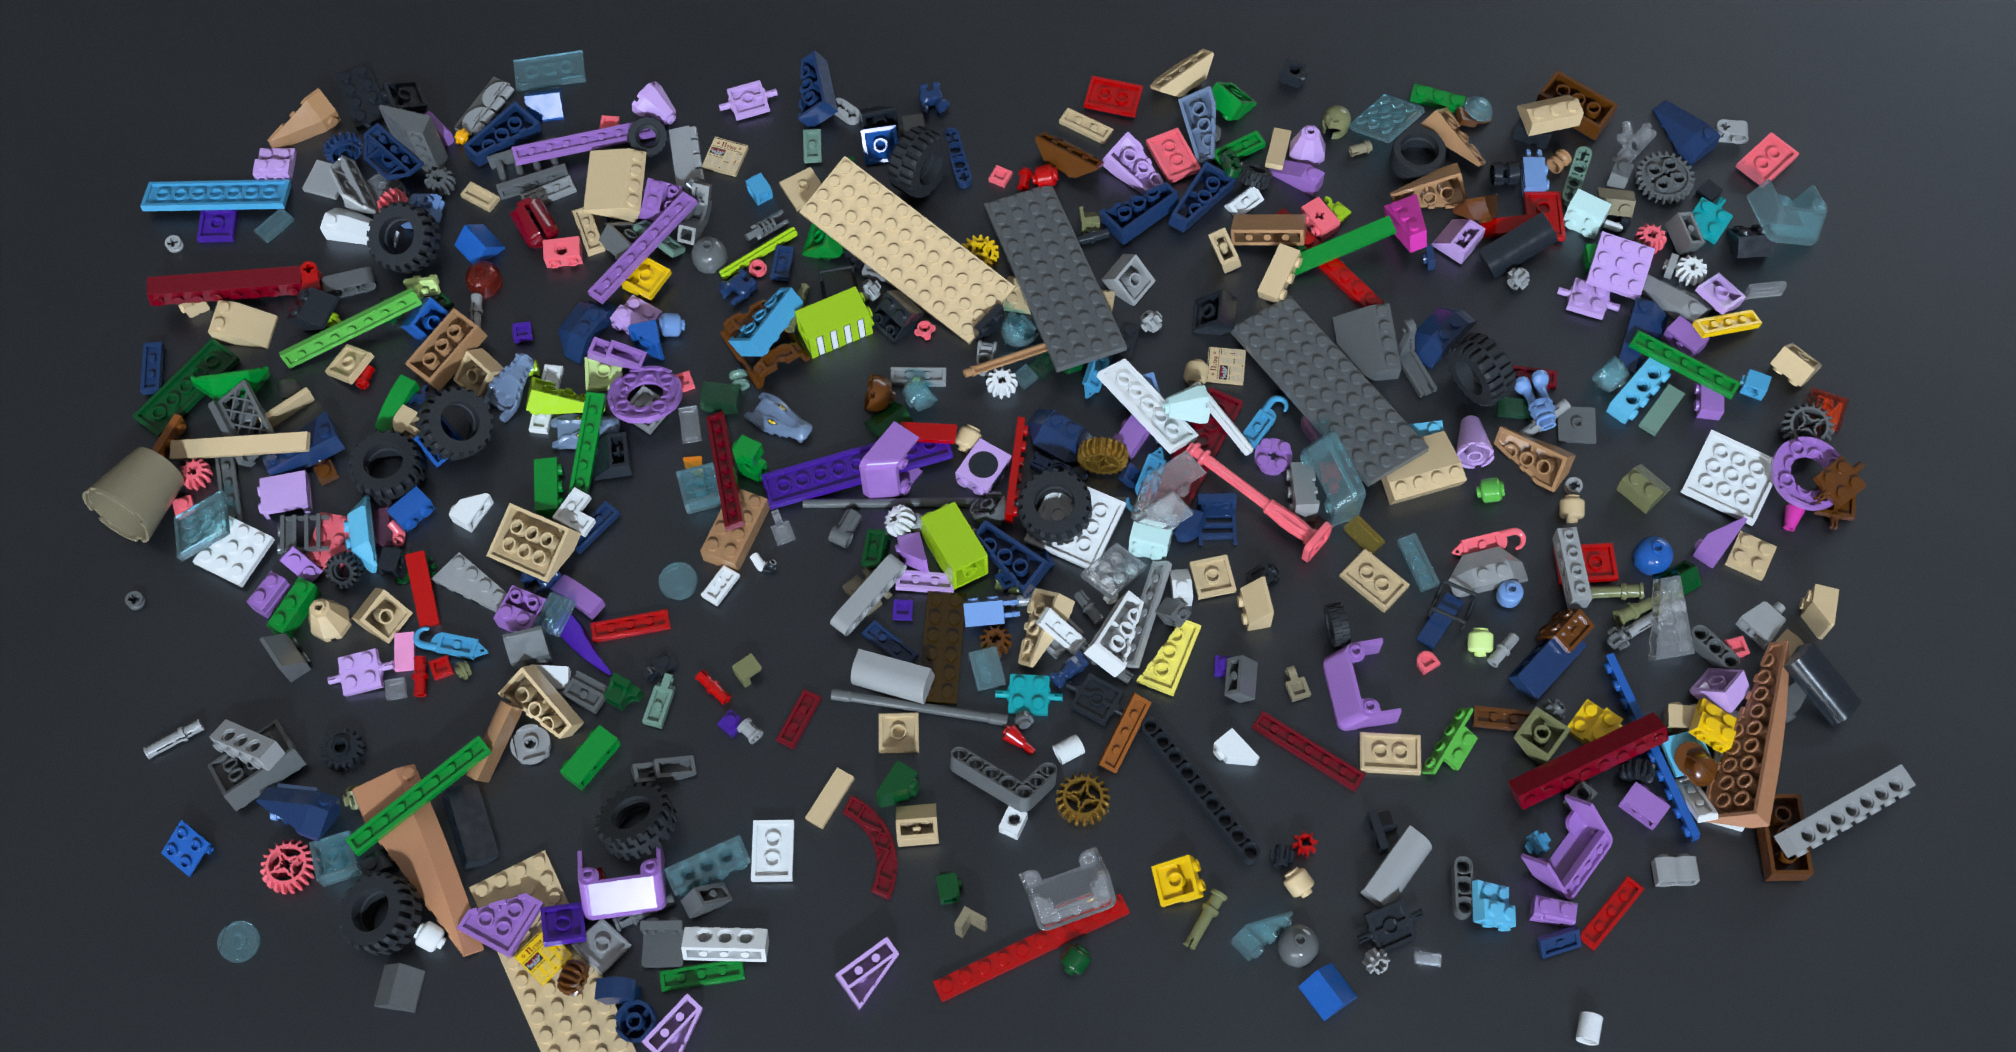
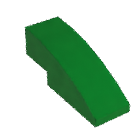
[375,375,420,433]

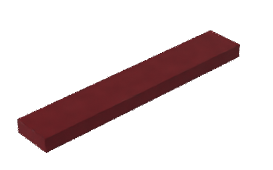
[1252,710,1366,792]

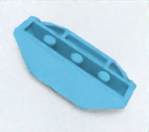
[343,495,377,573]

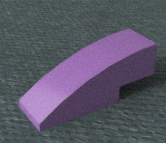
[587,336,647,369]
[551,575,605,620]

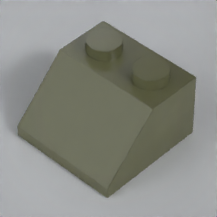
[1616,464,1671,514]
[1514,706,1571,765]

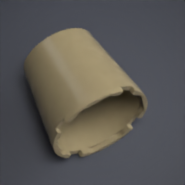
[82,447,184,543]

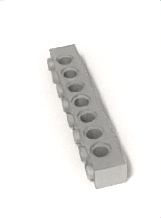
[1774,764,1915,858]

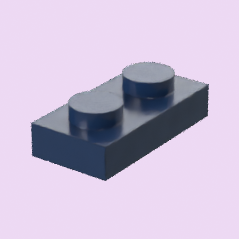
[770,245,795,282]
[1537,925,1582,959]

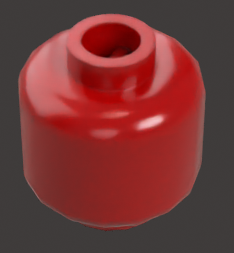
[1032,164,1059,188]

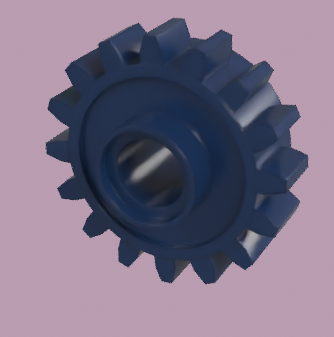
[322,131,364,163]

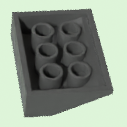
[379,105,448,173]
[1332,304,1401,381]
[207,719,306,811]

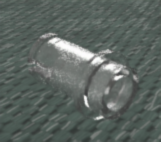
[1414,950,1442,967]

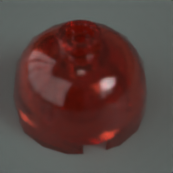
[465,261,503,298]

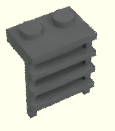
[277,513,329,555]

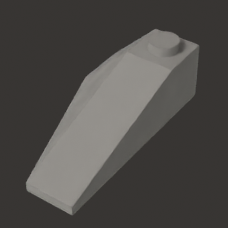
[1642,274,1714,324]

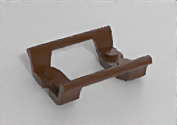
[720,300,811,389]

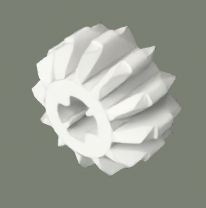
[1675,255,1707,287]
[986,367,1018,400]
[883,504,916,537]

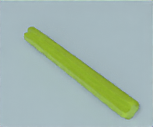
[719,227,798,279]

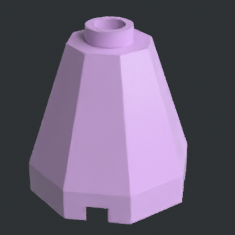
[632,81,676,125]
[1289,125,1326,167]

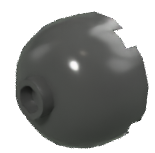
[691,237,728,274]
[969,491,1007,527]
[1277,924,1319,968]

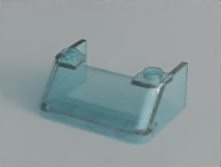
[1747,179,1827,246]
[1299,431,1366,526]

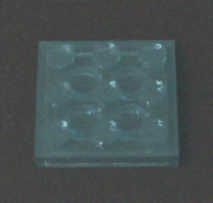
[1350,94,1425,143]
[174,490,230,561]

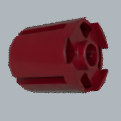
[510,197,559,249]

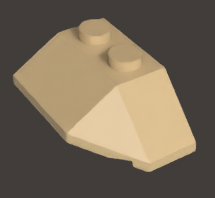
[1150,49,1214,97]

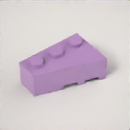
[835,937,899,1011]
[642,994,703,1052]

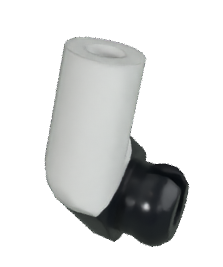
[1603,216,1631,232]
[750,553,777,573]

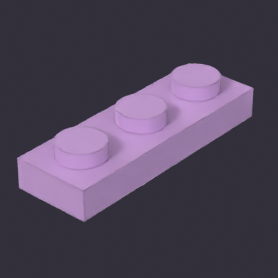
[896,570,954,593]

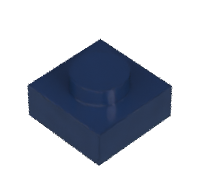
[1422,245,1435,270]
[1118,462,1141,489]

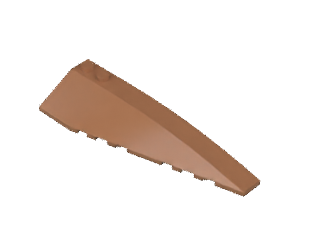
[1705,640,1789,828]
[352,764,484,957]

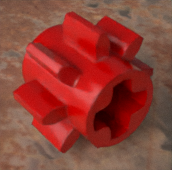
[1292,830,1318,858]

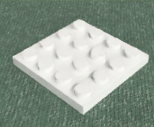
[1681,429,1773,526]
[1024,486,1126,572]

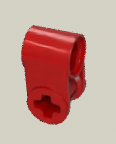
[300,261,323,291]

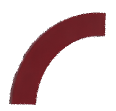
[842,795,898,901]

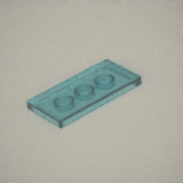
[513,50,586,92]

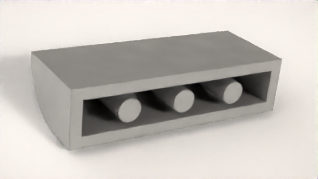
[851,649,935,704]
[1360,825,1432,907]

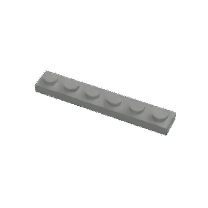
[1126,561,1172,668]

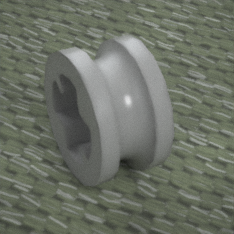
[165,235,184,253]
[1564,477,1583,495]

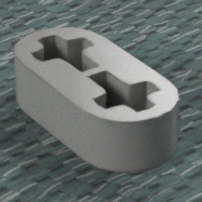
[834,98,860,125]

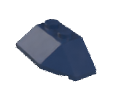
[364,123,424,181]
[558,300,619,364]
[1415,307,1477,370]
[1027,409,1093,463]

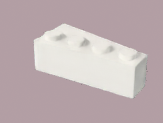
[1084,590,1144,677]

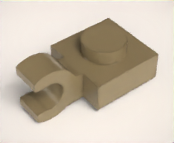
[1285,665,1311,702]

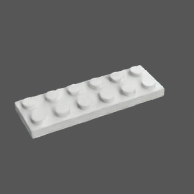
[1096,359,1198,454]

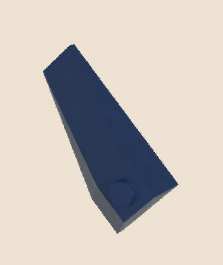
[1652,100,1721,166]
[1616,297,1669,374]
[256,786,340,842]

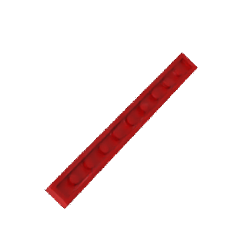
[933,893,1130,1002]

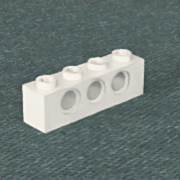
[681,926,769,962]

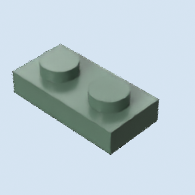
[803,129,822,163]

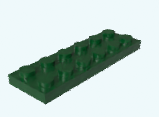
[132,338,240,437]

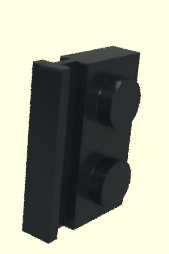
[973,303,1004,343]

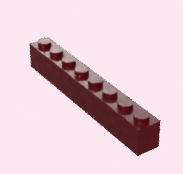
[147,266,302,306]
[1508,712,1669,810]

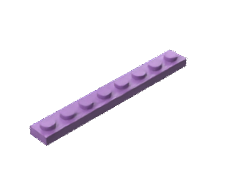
[511,122,655,166]
[588,191,698,304]

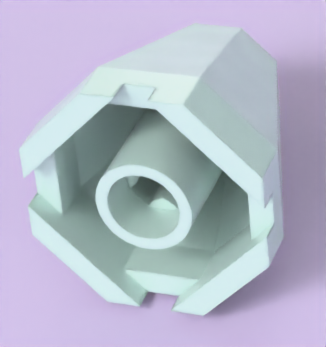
[1163,384,1210,424]

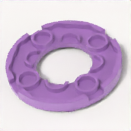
[607,366,683,424]
[1770,437,1840,511]

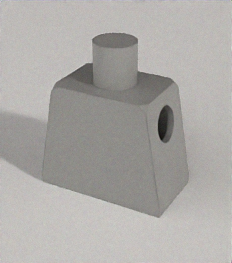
[1736,601,1786,650]

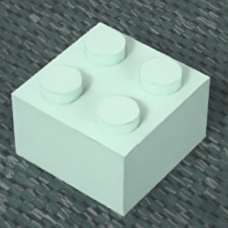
[1564,189,1612,240]
[1128,517,1173,561]

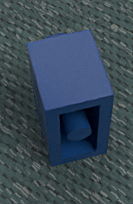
[386,486,435,532]

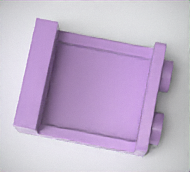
[257,470,313,520]

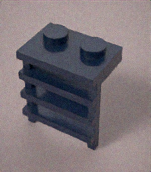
[1196,492,1237,545]

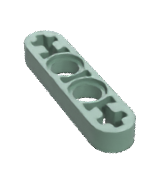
[1561,146,1592,207]

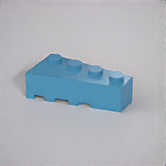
[728,287,804,356]

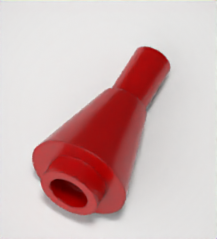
[1002,724,1036,755]

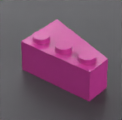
[1384,194,1427,253]

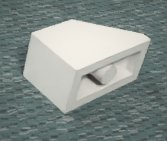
[449,493,494,533]
[1169,569,1193,606]
[1213,728,1259,766]

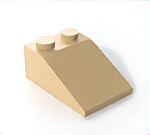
[208,300,278,349]

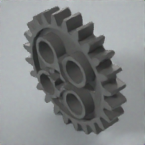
[1635,151,1695,205]

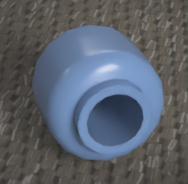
[657,313,685,337]
[1496,579,1524,608]

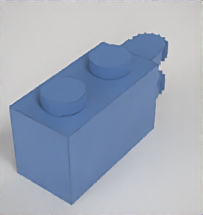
[1520,149,1550,197]
[963,596,1020,627]

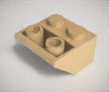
[896,803,939,847]

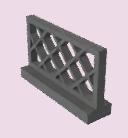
[208,380,275,467]

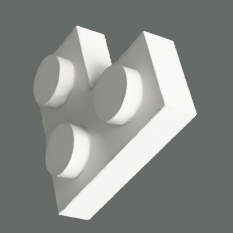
[552,487,596,537]

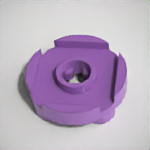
[1254,438,1293,475]

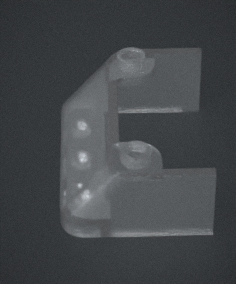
[1131,451,1206,530]

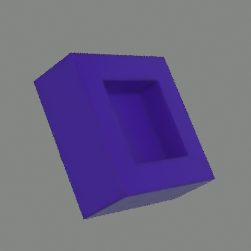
[512,321,533,343]
[893,599,914,621]
[1214,655,1235,677]
[717,709,744,738]

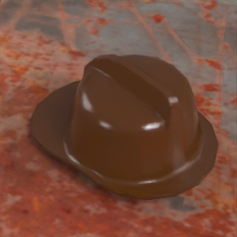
[1674,742,1717,787]

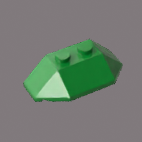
[191,366,270,401]

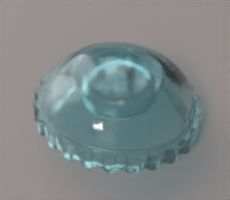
[1464,96,1493,121]

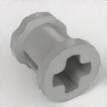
[737,718,763,744]

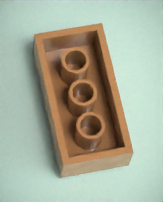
[405,308,487,391]
[700,489,770,573]

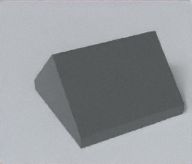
[374,963,426,1013]

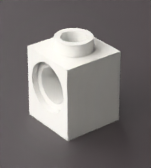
[999,806,1028,840]

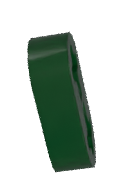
[1220,151,1242,178]

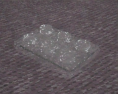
[1081,543,1147,600]

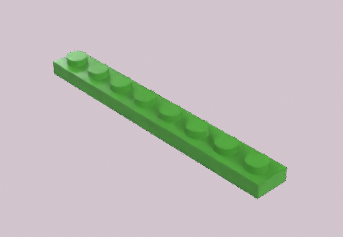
[279,287,422,369]

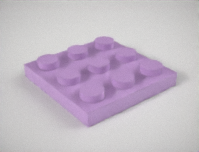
[1585,231,1655,300]

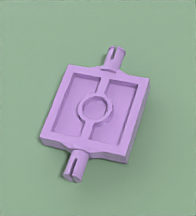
[719,80,778,121]
[1557,278,1621,320]
[327,648,395,697]

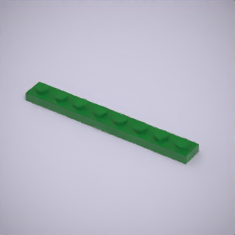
[345,735,492,856]

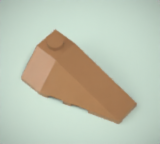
[268,88,341,148]
[1421,107,1486,167]
[1390,163,1468,209]
[1493,426,1576,492]

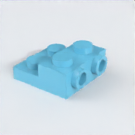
[1472,880,1516,931]

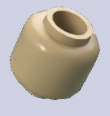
[1183,359,1209,386]
[956,424,982,454]
[1559,495,1585,523]
[1283,866,1314,898]

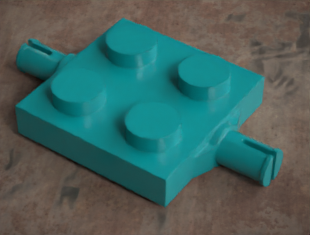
[1692,197,1733,245]
[995,674,1063,716]

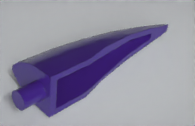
[554,608,613,676]

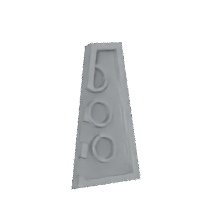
[431,552,507,612]

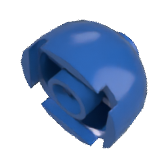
[1632,536,1673,576]

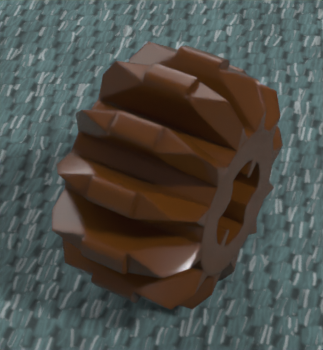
[979,625,1012,659]
[557,959,589,997]

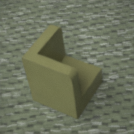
[1079,206,1100,234]
[732,653,762,688]

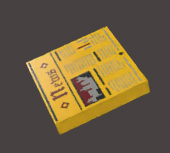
[514,929,574,986]

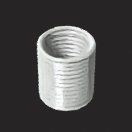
[1053,734,1085,764]
[1576,1011,1603,1045]

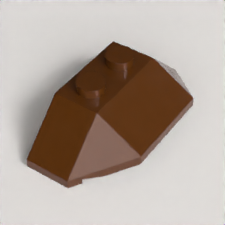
[1035,131,1104,178]
[1453,194,1498,223]

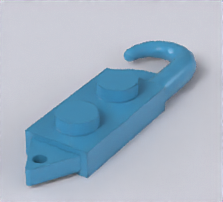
[1082,356,1110,398]
[1240,395,1289,453]
[1125,447,1166,513]
[413,627,489,660]

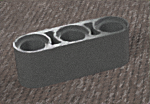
[321,267,376,298]
[1687,625,1740,669]
[1451,856,1474,920]

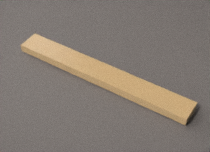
[169,431,310,460]

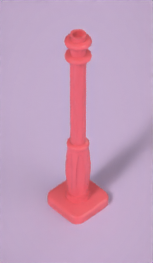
[1186,442,1333,563]

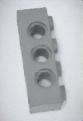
[1552,527,1592,609]
[209,719,285,771]

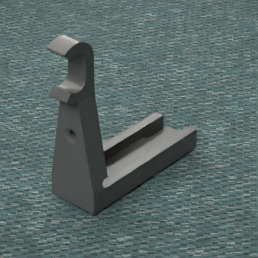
[1398,318,1437,398]

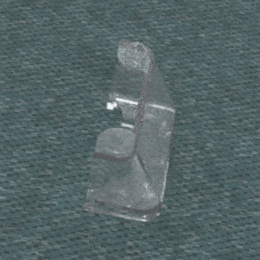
[1019,847,1116,931]

